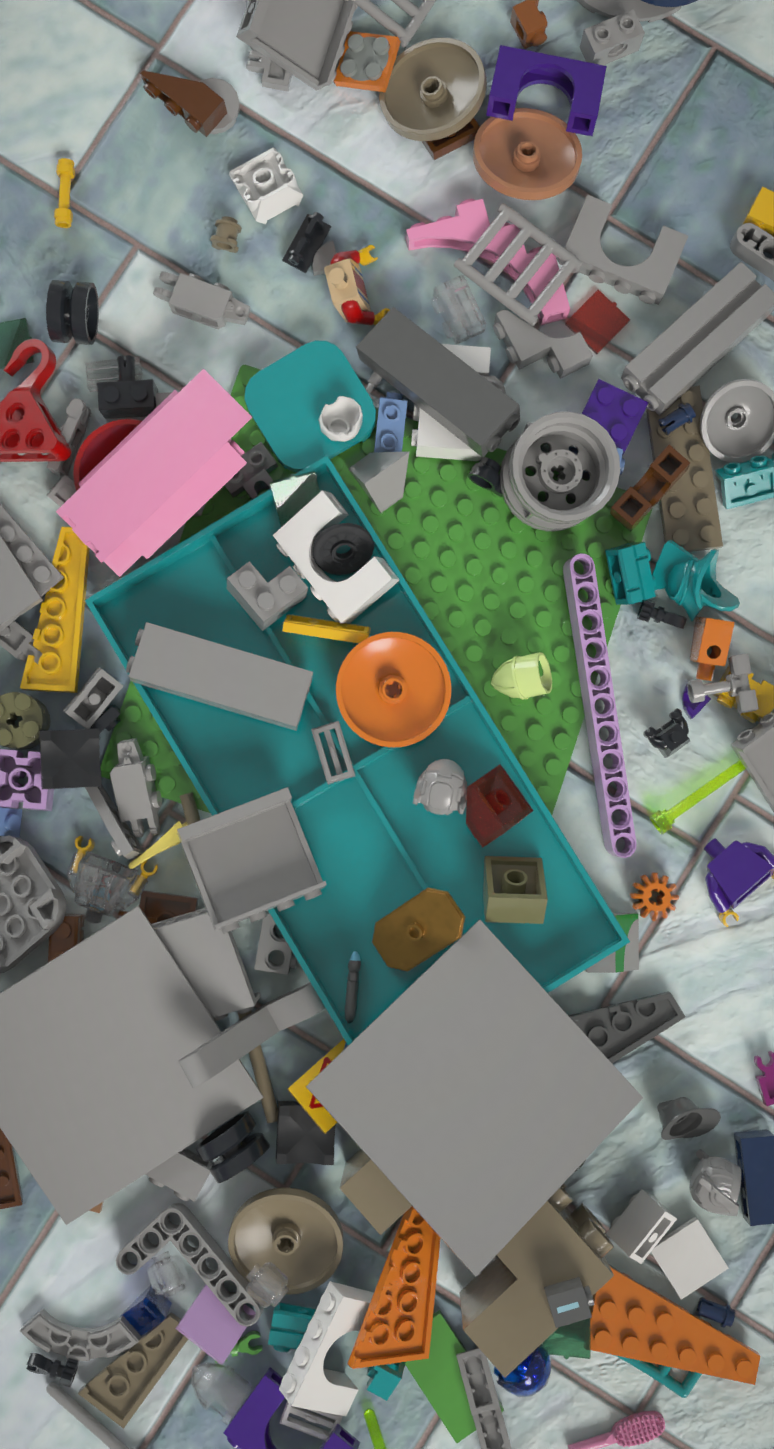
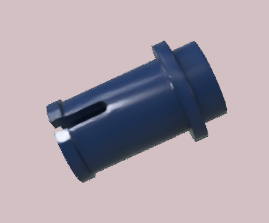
[658,403,696,435]
[696,1297,735,1328]

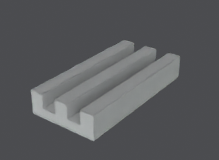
[311,721,355,785]

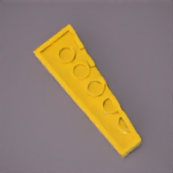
[20,527,90,693]

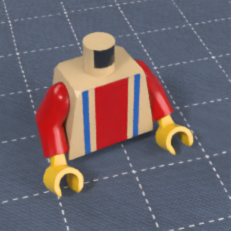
[324,245,390,326]

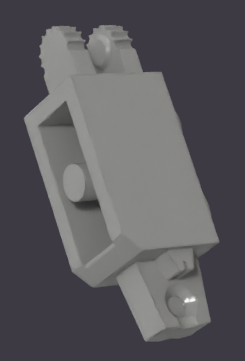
[153,271,251,329]
[110,739,162,838]

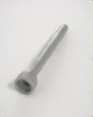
[46,1382,129,1449]

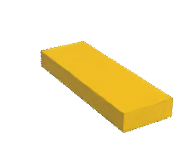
[283,614,371,643]

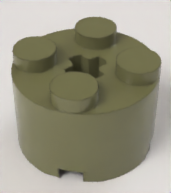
[0,692,51,750]

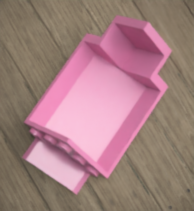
[56,368,252,577]

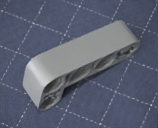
[730,223,774,281]

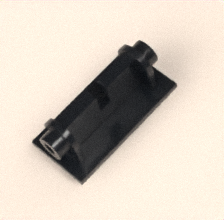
[282,212,331,273]

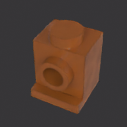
[510,0,547,49]

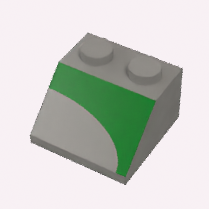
[584,913,639,973]

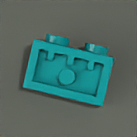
[715,456,774,510]

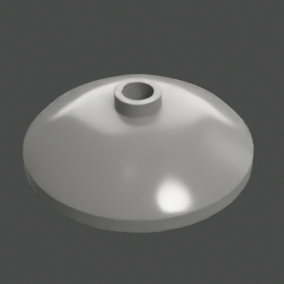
[700,379,774,463]

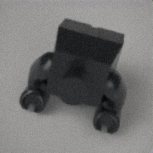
[643,708,690,758]

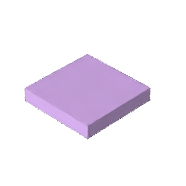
[175,1284,256,1365]

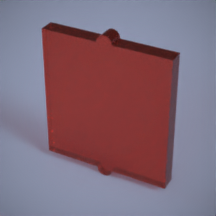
[565,290,630,354]

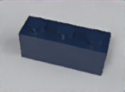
[734,1129,774,1226]

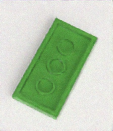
[405,1310,504,1444]

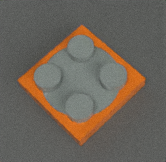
[334,31,401,93]

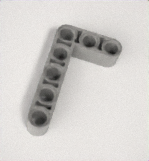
[179,982,325,1088]
[116,1203,264,1327]

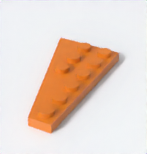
[347,1206,441,1369]

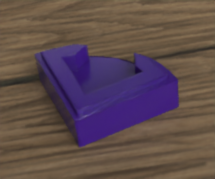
[682,680,711,719]

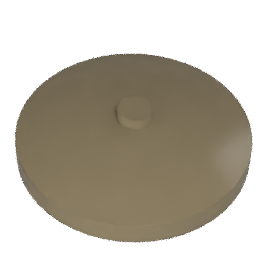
[379,38,487,141]
[228,1188,344,1295]

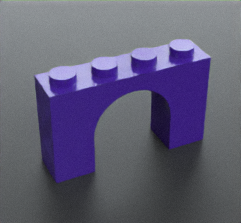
[486,45,607,136]
[223,1367,360,1449]

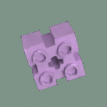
[0,749,54,811]

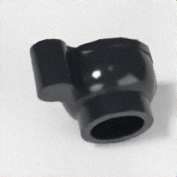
[468,457,503,497]

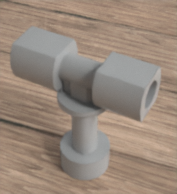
[687,654,759,714]

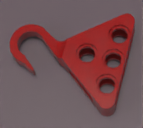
[0,339,71,462]

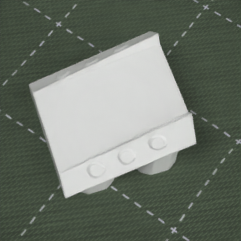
[229,148,303,225]

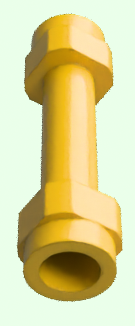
[54,158,75,228]

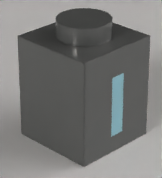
[544,1277,595,1328]

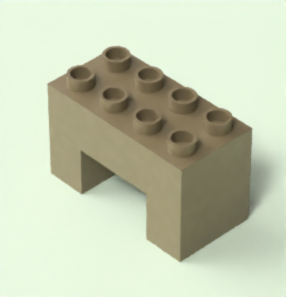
[340,1149,614,1378]

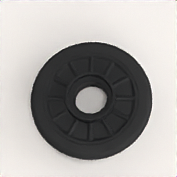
[312,523,374,575]

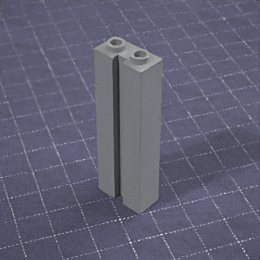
[621,262,774,416]
[126,622,313,731]

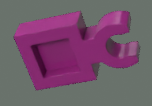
[754,1051,774,1106]

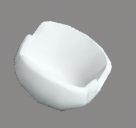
[319,396,363,442]

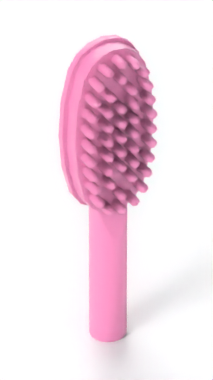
[568,1411,665,1449]

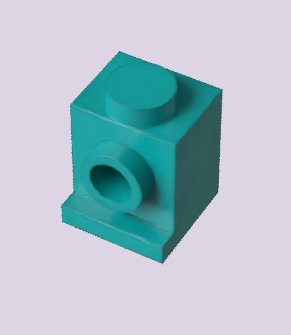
[366,1362,406,1401]

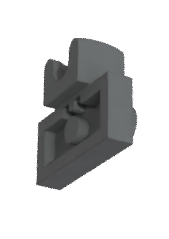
[224,442,278,500]

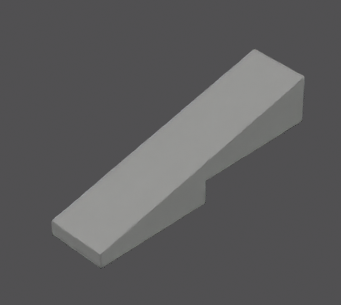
[456,1348,512,1449]

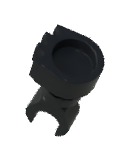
[637,599,687,629]
[26,1353,79,1387]

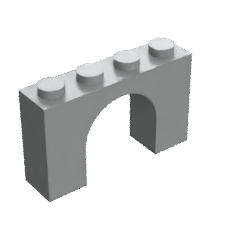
[559,194,688,305]

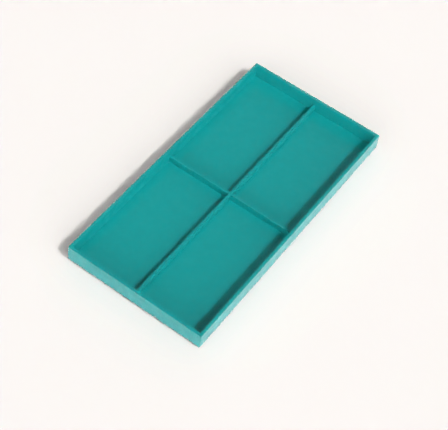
[85,455,630,1045]

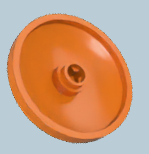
[336,632,451,747]

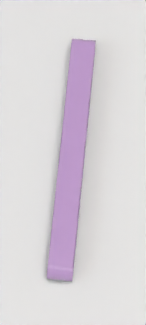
[563,553,637,858]

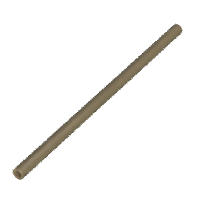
[180,792,278,1123]

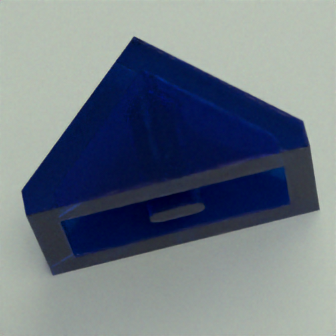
[120,1283,172,1336]

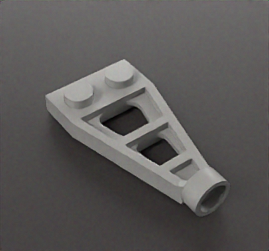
[85,786,145,860]

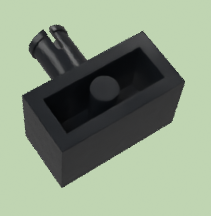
[97,355,158,419]

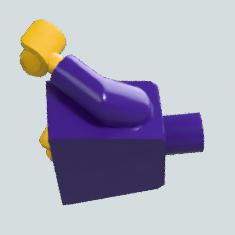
[704,838,774,927]

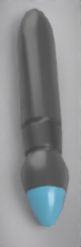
[345,951,361,1023]

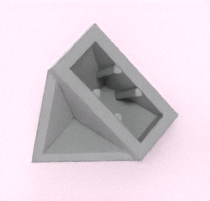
[348,451,410,514]

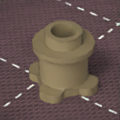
[210,216,242,253]

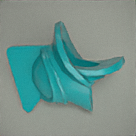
[652,540,740,622]

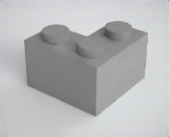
[227,561,308,631]

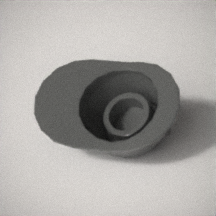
[657,1097,721,1140]

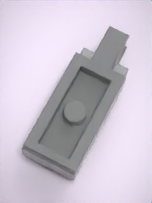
[0,621,42,664]

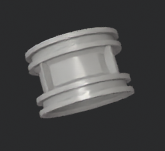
[499,412,620,531]

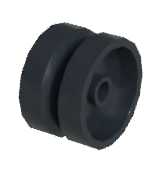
[46,280,99,345]
[195,1111,270,1183]

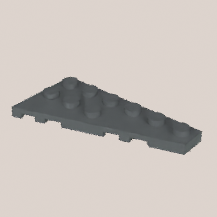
[568,991,686,1063]

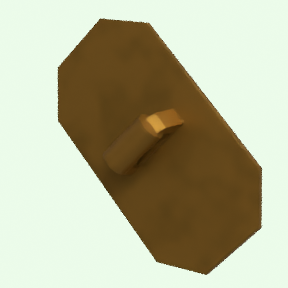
[372,887,465,972]

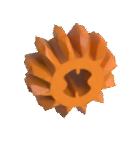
[630,872,679,921]

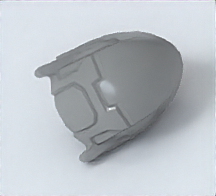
[413,759,468,815]
[689,1149,741,1216]

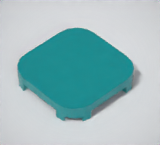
[245,340,376,473]

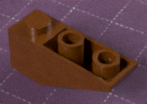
[140,70,227,137]

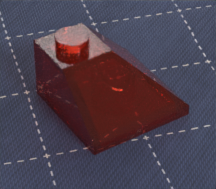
[466,764,534,848]

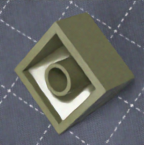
[483,856,548,924]

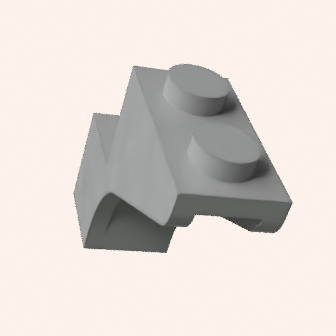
[493,310,593,379]

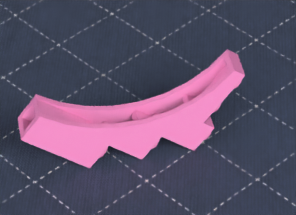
[406,199,570,325]

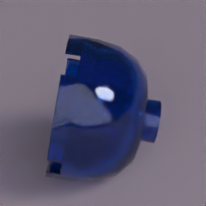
[494,1344,552,1397]

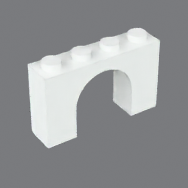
[411,344,491,461]
[273,490,399,623]
[279,1281,374,1416]

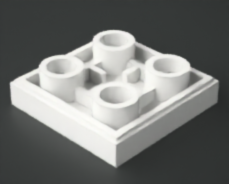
[651,1216,729,1300]

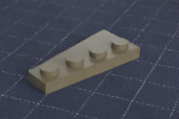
[78,1312,188,1429]

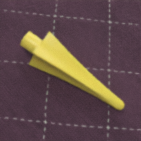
[128,821,187,869]

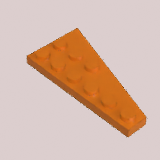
[584,1265,760,1385]

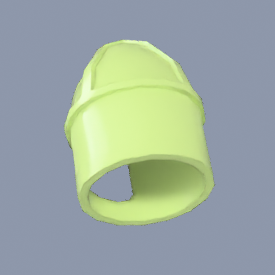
[490,652,552,700]

